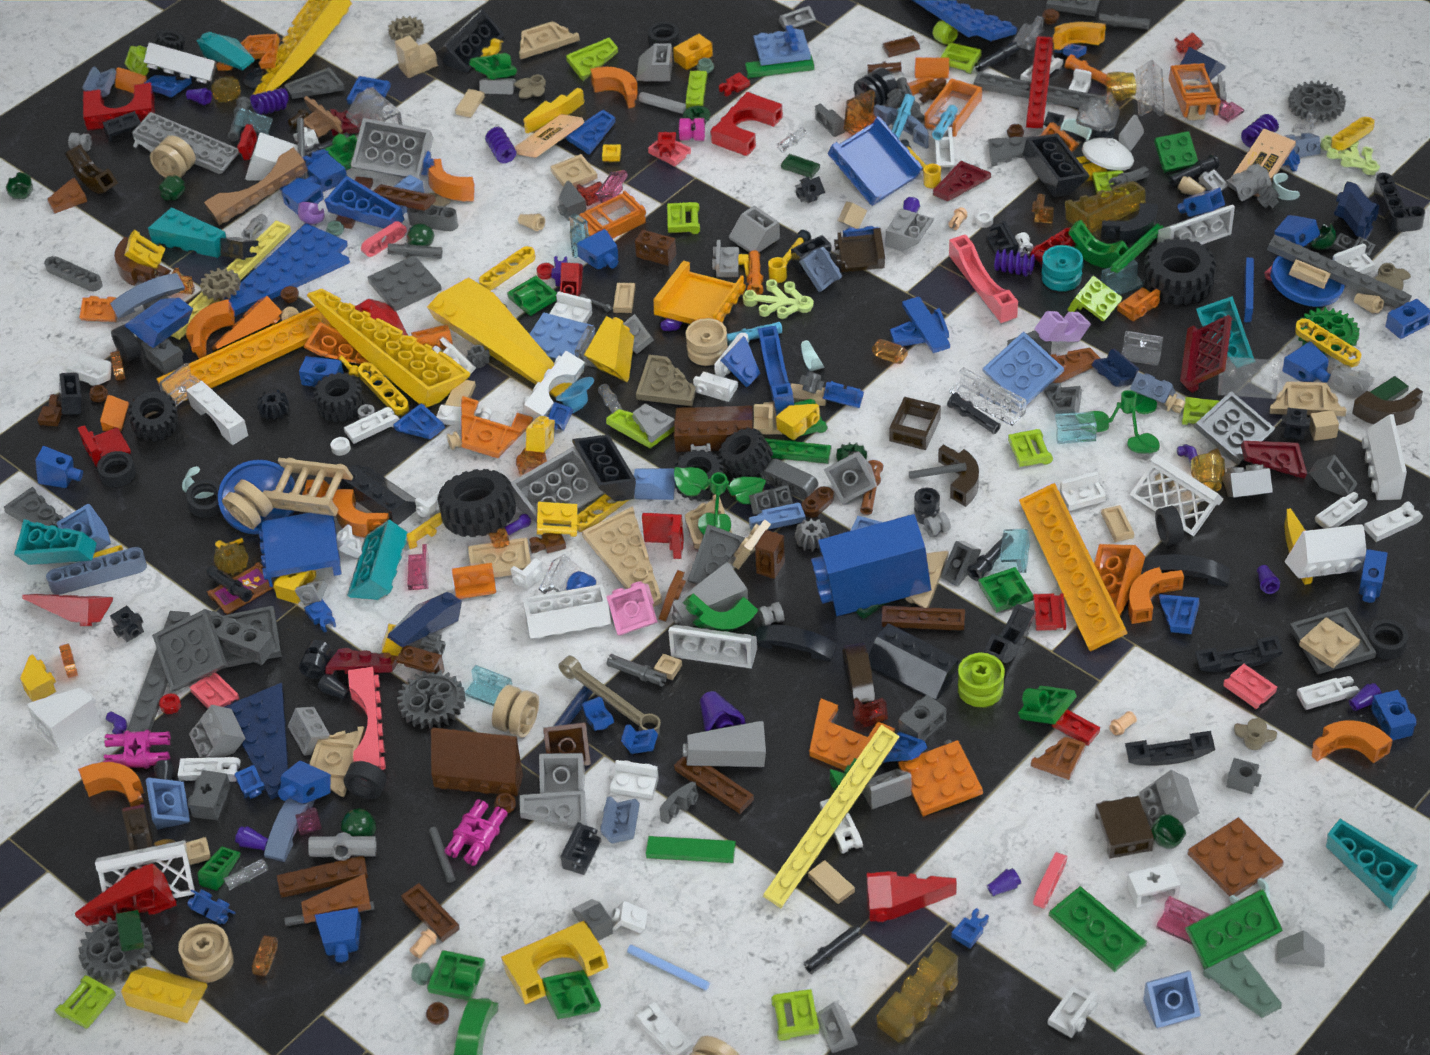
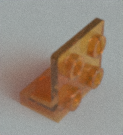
[844,90,876,136]

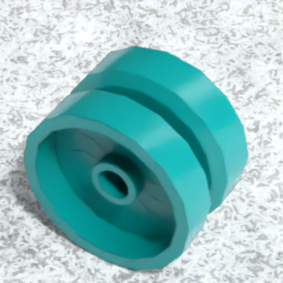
[1041,245,1083,291]

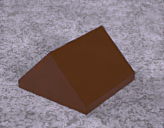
[543,722,591,766]

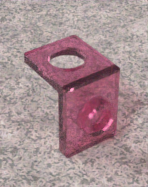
[1217,97,1244,122]
[295,807,322,835]

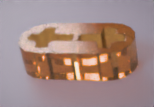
[872,339,908,364]
[110,350,126,381]
[488,527,510,549]
[59,643,78,678]
[252,936,278,976]

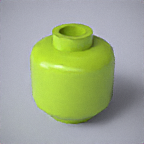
[933,20,958,45]

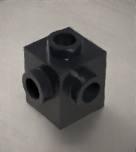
[795,176,826,203]
[1281,407,1310,440]
[110,605,144,642]

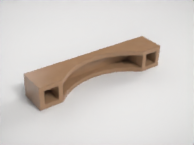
[204,147,308,225]

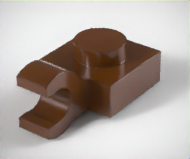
[38,394,62,426]
[529,533,566,554]

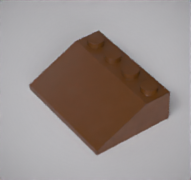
[674,406,753,452]
[431,728,523,796]

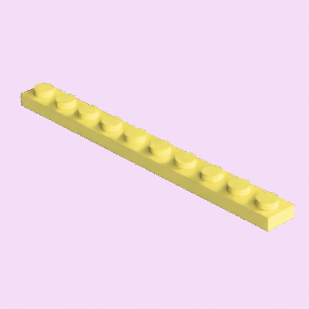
[171,220,291,340]
[763,725,900,909]

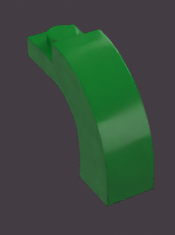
[1068,220,1129,269]
[682,593,759,632]
[454,998,498,1055]

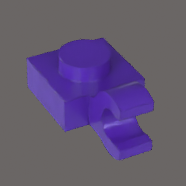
[552,256,568,287]

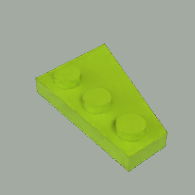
[566,37,618,81]
[606,409,675,448]

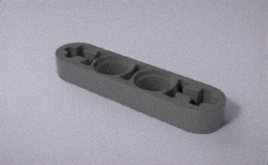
[44,256,103,291]

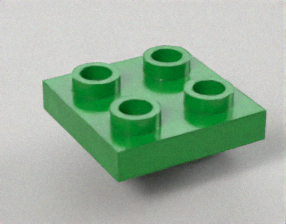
[469,53,517,80]
[1154,131,1198,173]
[325,134,358,170]
[507,275,557,316]
[978,567,1034,613]
[1018,686,1077,724]
[427,950,486,1001]
[542,970,601,1020]

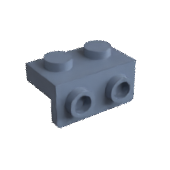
[83,67,116,97]
[1284,131,1321,157]
[799,247,842,292]
[1130,372,1176,403]
[600,796,640,844]

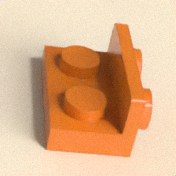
[1117,287,1160,321]
[79,296,117,322]
[411,324,453,351]
[452,563,496,599]

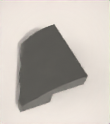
[1044,382,1082,419]

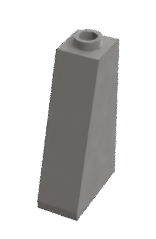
[672,562,748,627]
[682,721,766,767]

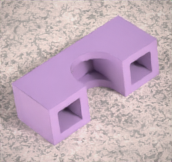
[1034,311,1091,342]

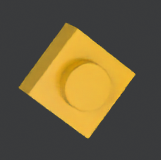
[602,145,621,162]

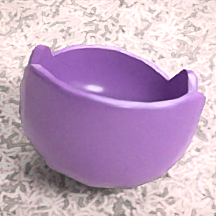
[298,202,325,225]

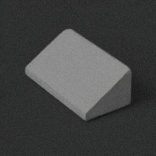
[778,6,816,30]
[479,78,516,94]
[1119,115,1144,151]
[816,1002,858,1053]

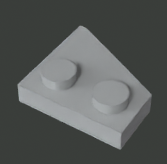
[633,404,675,443]

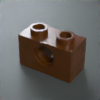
[755,530,785,579]

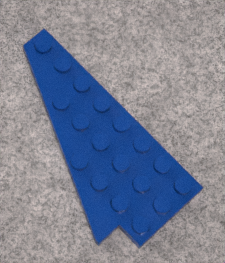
[913,0,1017,41]
[221,223,350,316]

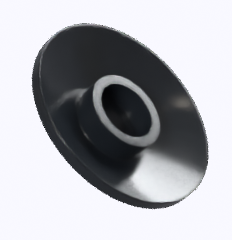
[243,67,269,89]

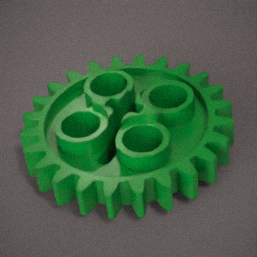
[1297,307,1360,357]

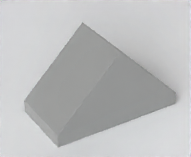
[1277,930,1325,967]

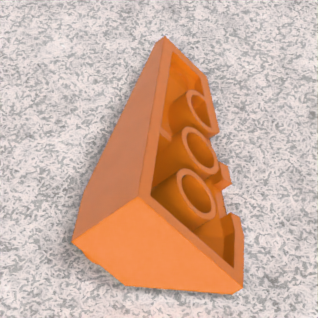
[211,296,282,350]
[304,322,370,364]
[1094,544,1145,616]

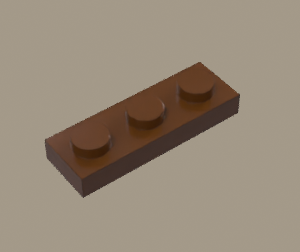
[401,883,460,942]

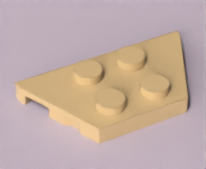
[519,21,580,59]
[1270,381,1346,416]
[685,495,738,554]
[905,551,949,608]
[309,726,365,797]

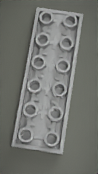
[132,112,239,174]

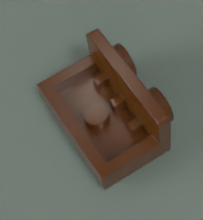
[396,645,445,674]

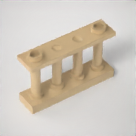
[263,458,353,516]

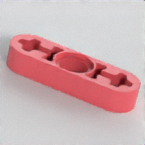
[361,221,407,257]
[1033,852,1067,909]

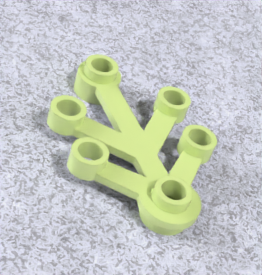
[1320,135,1380,175]
[743,279,814,319]

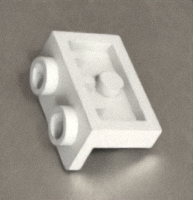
[549,292,592,323]
[693,372,738,402]
[610,760,659,800]

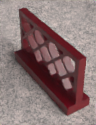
[1180,315,1232,393]

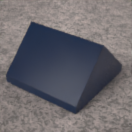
[1180,47,1226,82]

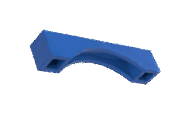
[758,326,794,416]

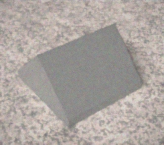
[824,451,877,504]
[539,753,585,794]
[862,769,912,809]

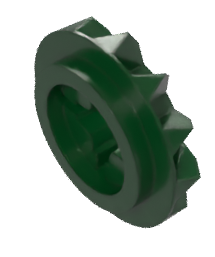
[683,106,711,124]
[836,442,867,462]

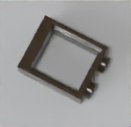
[889,397,941,450]

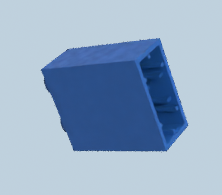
[811,514,931,616]

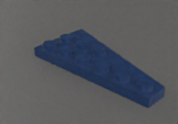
[224,683,288,800]

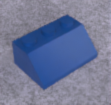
[125,297,193,348]

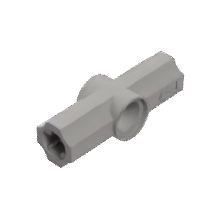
[308,833,377,861]

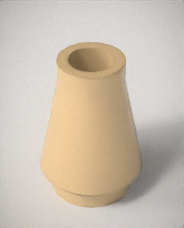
[1178,176,1206,195]
[518,214,545,231]
[1354,293,1384,314]

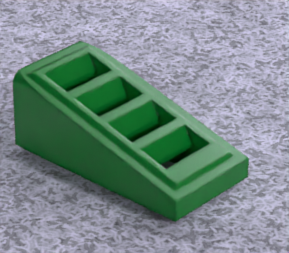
[198,846,240,891]

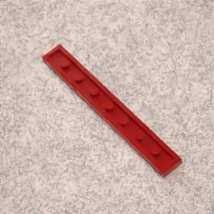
[1026,36,1053,129]

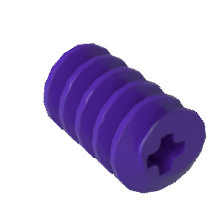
[250,88,289,115]
[1241,114,1279,148]
[485,126,517,163]
[994,249,1035,277]

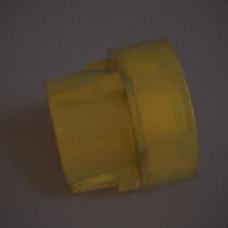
[1106,71,1136,102]
[1191,453,1225,492]

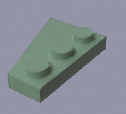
[1203,952,1282,1018]

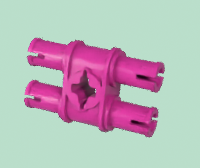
[103,730,171,769]
[445,799,507,866]

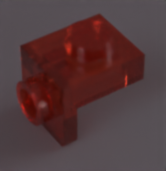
[1174,32,1204,54]
[576,181,605,207]
[853,698,888,727]

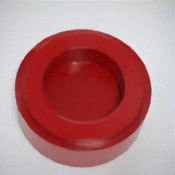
[536,263,554,280]
[159,693,181,714]

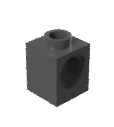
[1226,758,1262,794]

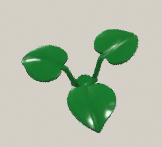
[1075,390,1160,454]
[674,467,766,535]

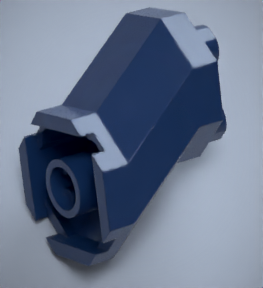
[1334,181,1379,240]

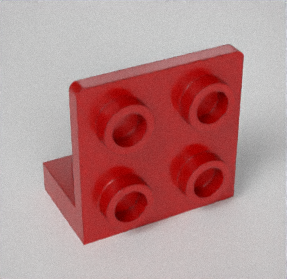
[78,425,131,467]
[642,513,684,559]

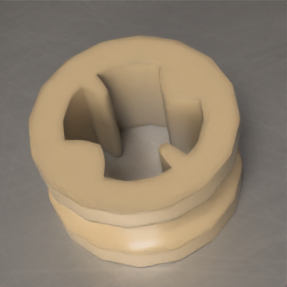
[446,431,461,450]

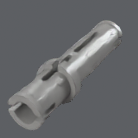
[241,214,268,240]

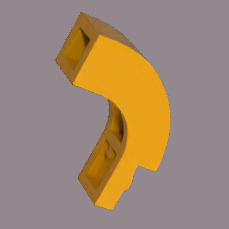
[1052,22,1106,50]

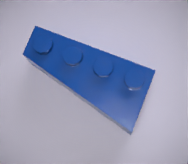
[324,176,405,229]

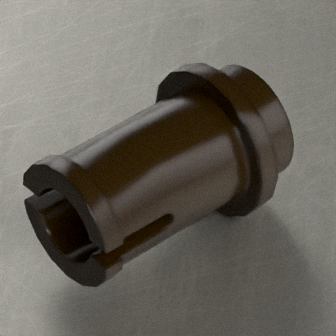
[287,109,309,129]

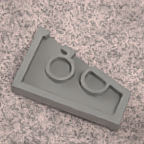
[520,790,586,828]

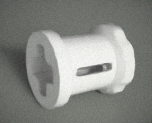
[1015,233,1034,256]

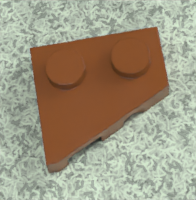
[47,178,87,214]
[659,570,686,622]
[1031,736,1086,780]

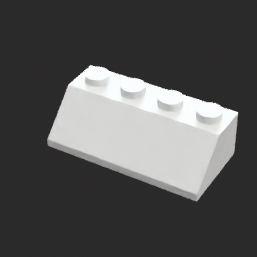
[144,43,217,83]
[1157,205,1235,245]
[1362,414,1407,500]
[1285,524,1366,578]
[522,584,611,639]
[669,625,757,668]

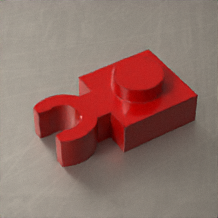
[719,73,750,96]
[657,132,676,157]

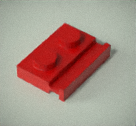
[1033,593,1066,631]

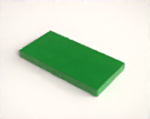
[1048,886,1147,972]
[1185,889,1283,970]

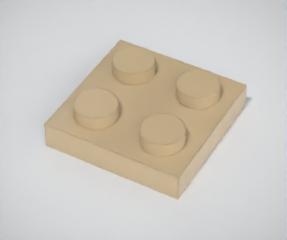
[550,154,598,188]
[732,519,771,570]
[1299,617,1360,668]

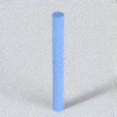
[627,944,710,990]

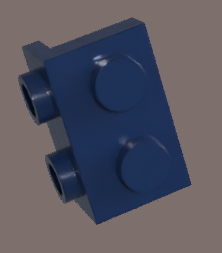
[1092,349,1139,387]

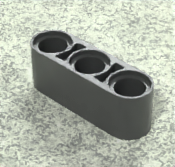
[407,205,458,231]
[760,459,819,500]

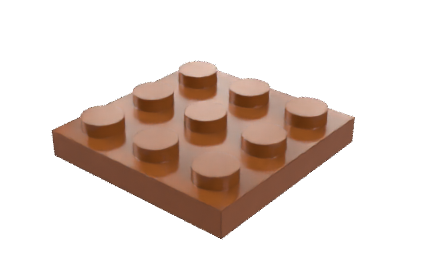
[1187,817,1284,897]

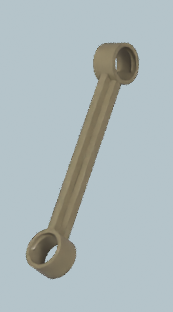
[558,655,660,734]

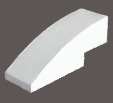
[934,127,955,167]

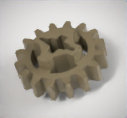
[388,16,424,42]
[200,268,241,301]

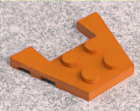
[216,34,280,71]
[461,396,533,458]
[809,698,895,771]

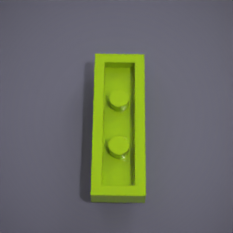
[686,71,707,109]

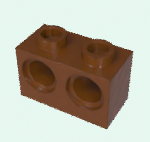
[635,230,676,266]

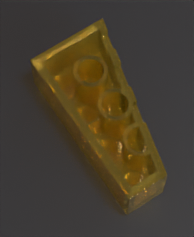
[1065,181,1145,233]
[877,941,958,1042]

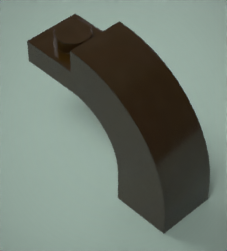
[64,144,118,194]
[1352,388,1423,426]
[938,444,979,507]
[842,643,875,703]
[122,804,156,872]

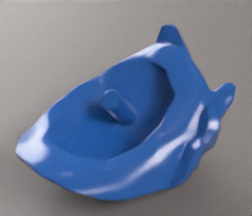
[566,571,597,590]

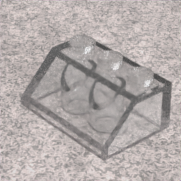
[346,87,402,129]
[1076,92,1120,132]
[1217,357,1279,399]

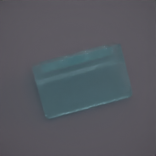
[235,108,273,135]
[569,213,589,258]
[1101,260,1144,295]
[1055,412,1097,444]
[1000,529,1030,573]
[465,665,512,707]

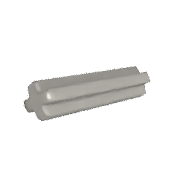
[639,92,686,114]

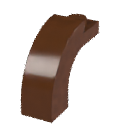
[115,237,156,286]

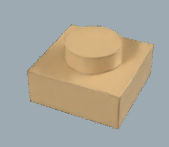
[654,654,682,680]
[186,837,211,865]

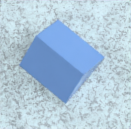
[146,778,190,830]
[1143,970,1201,1028]

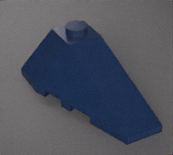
[387,592,462,647]

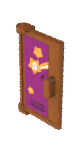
[207,562,274,615]

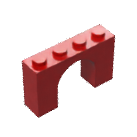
[83,83,155,130]
[710,91,783,156]

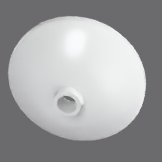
[1082,138,1134,170]

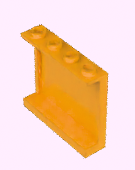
[654,261,746,324]

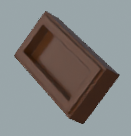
[883,35,920,57]

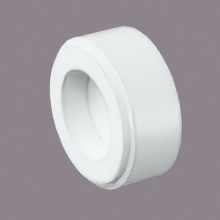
[975,211,993,228]
[331,437,351,456]

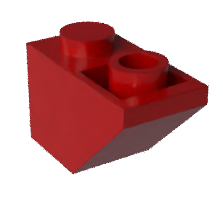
[560,263,583,297]

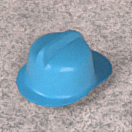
[556,377,594,414]

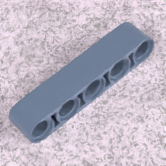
[46,547,147,595]

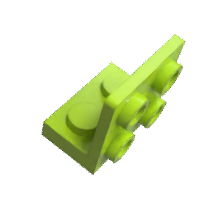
[125,46,160,76]
[1067,276,1122,321]

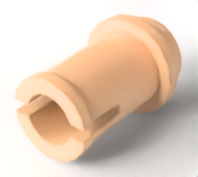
[948,207,967,230]
[1109,711,1137,735]
[409,929,437,959]

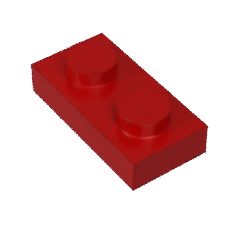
[238,124,257,160]
[1052,710,1100,746]

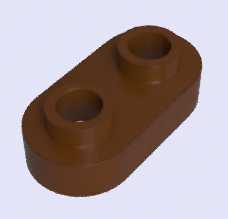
[802,486,834,518]

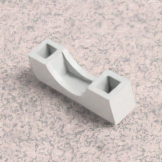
[522,351,585,420]
[186,381,248,445]

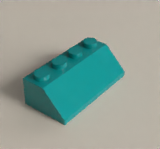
[347,520,408,600]

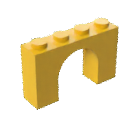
[501,920,609,1005]

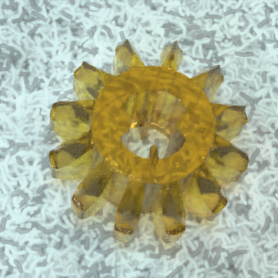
[211,76,241,103]
[214,542,249,576]

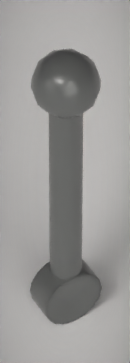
[579,294,612,312]

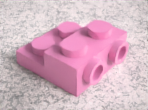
[606,581,658,636]

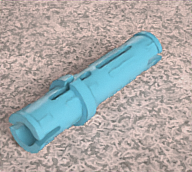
[891,94,915,139]
[932,105,958,140]
[727,322,782,346]

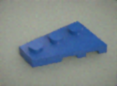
[566,110,615,155]
[890,308,949,348]

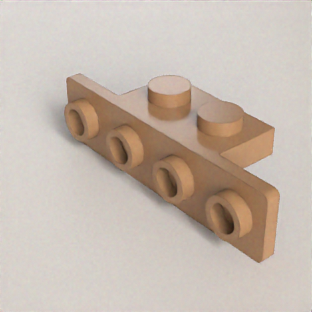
[304,96,343,137]

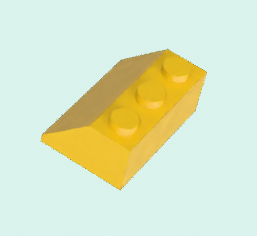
[121,966,208,1023]

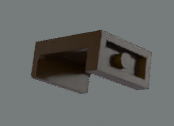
[834,228,885,272]
[1095,796,1154,859]

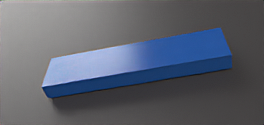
[1244,258,1254,322]
[902,297,950,354]

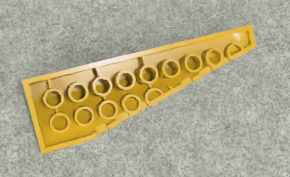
[253,0,352,95]
[427,277,572,398]
[307,288,471,408]

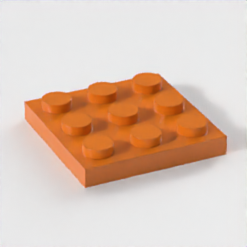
[898,740,983,817]

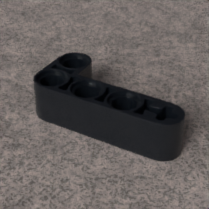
[1374,172,1425,232]

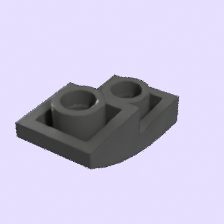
[1332,232,1376,257]
[749,485,793,515]
[659,782,698,824]

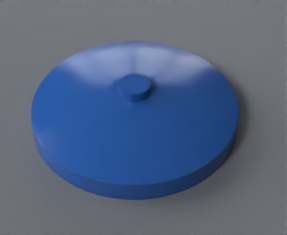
[1270,256,1345,307]
[218,460,295,534]

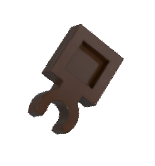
[919,77,946,103]

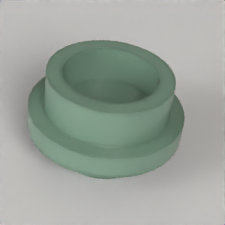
[697,58,714,73]
[326,221,344,236]
[411,962,431,985]

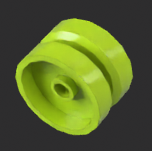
[958,653,1005,707]

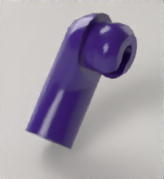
[660,319,683,331]
[1177,444,1200,467]
[504,514,531,535]
[106,711,127,734]

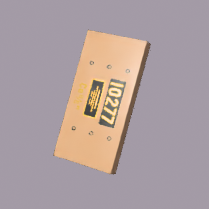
[515,114,584,158]
[1231,129,1296,197]

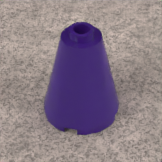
[700,691,746,731]

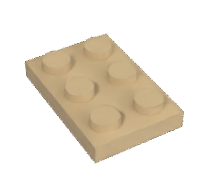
[468,537,531,578]

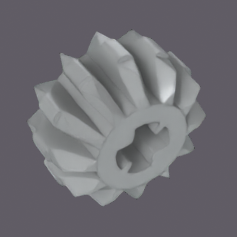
[795,518,829,552]

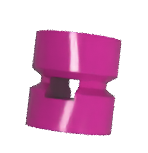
[679,118,705,141]

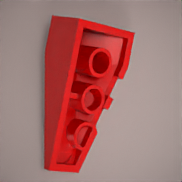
[75,863,176,926]

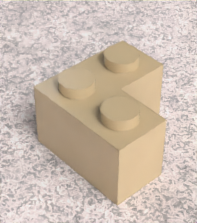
[395,35,438,78]

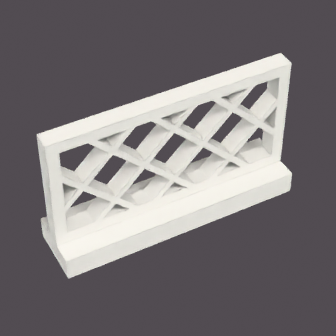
[1130,454,1223,537]
[95,840,195,898]

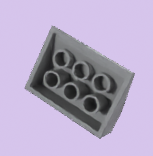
[351,118,434,179]
[511,446,604,525]

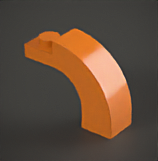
[590,67,638,108]
[428,159,475,201]
[186,299,234,359]
[333,489,389,538]
[1128,567,1184,624]
[1311,720,1393,763]
[78,762,144,807]

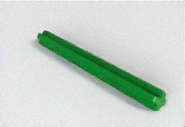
[1110,224,1164,274]

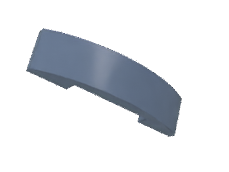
[874,105,929,149]
[110,273,185,319]
[264,798,316,862]

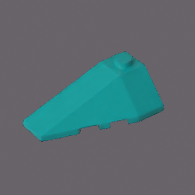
[197,32,255,70]
[1196,296,1255,369]

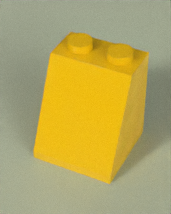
[584,316,634,382]

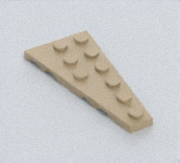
[582,506,662,607]

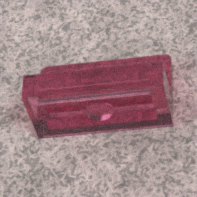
[596,170,628,203]
[407,544,429,590]
[1156,896,1211,945]

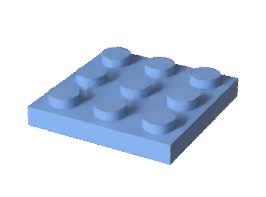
[753,29,811,66]
[530,313,594,362]
[982,331,1064,408]

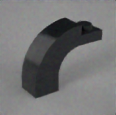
[1101,203,1158,244]
[983,603,1036,663]

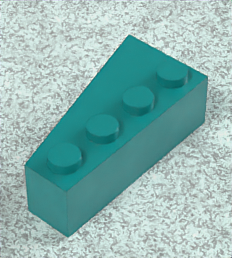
[148,208,227,258]
[14,519,97,565]
[1326,818,1418,910]

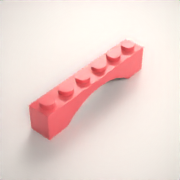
[949,234,1018,323]
[348,667,386,781]

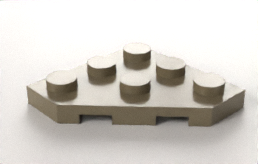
[636,355,696,406]

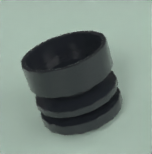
[853,67,899,113]

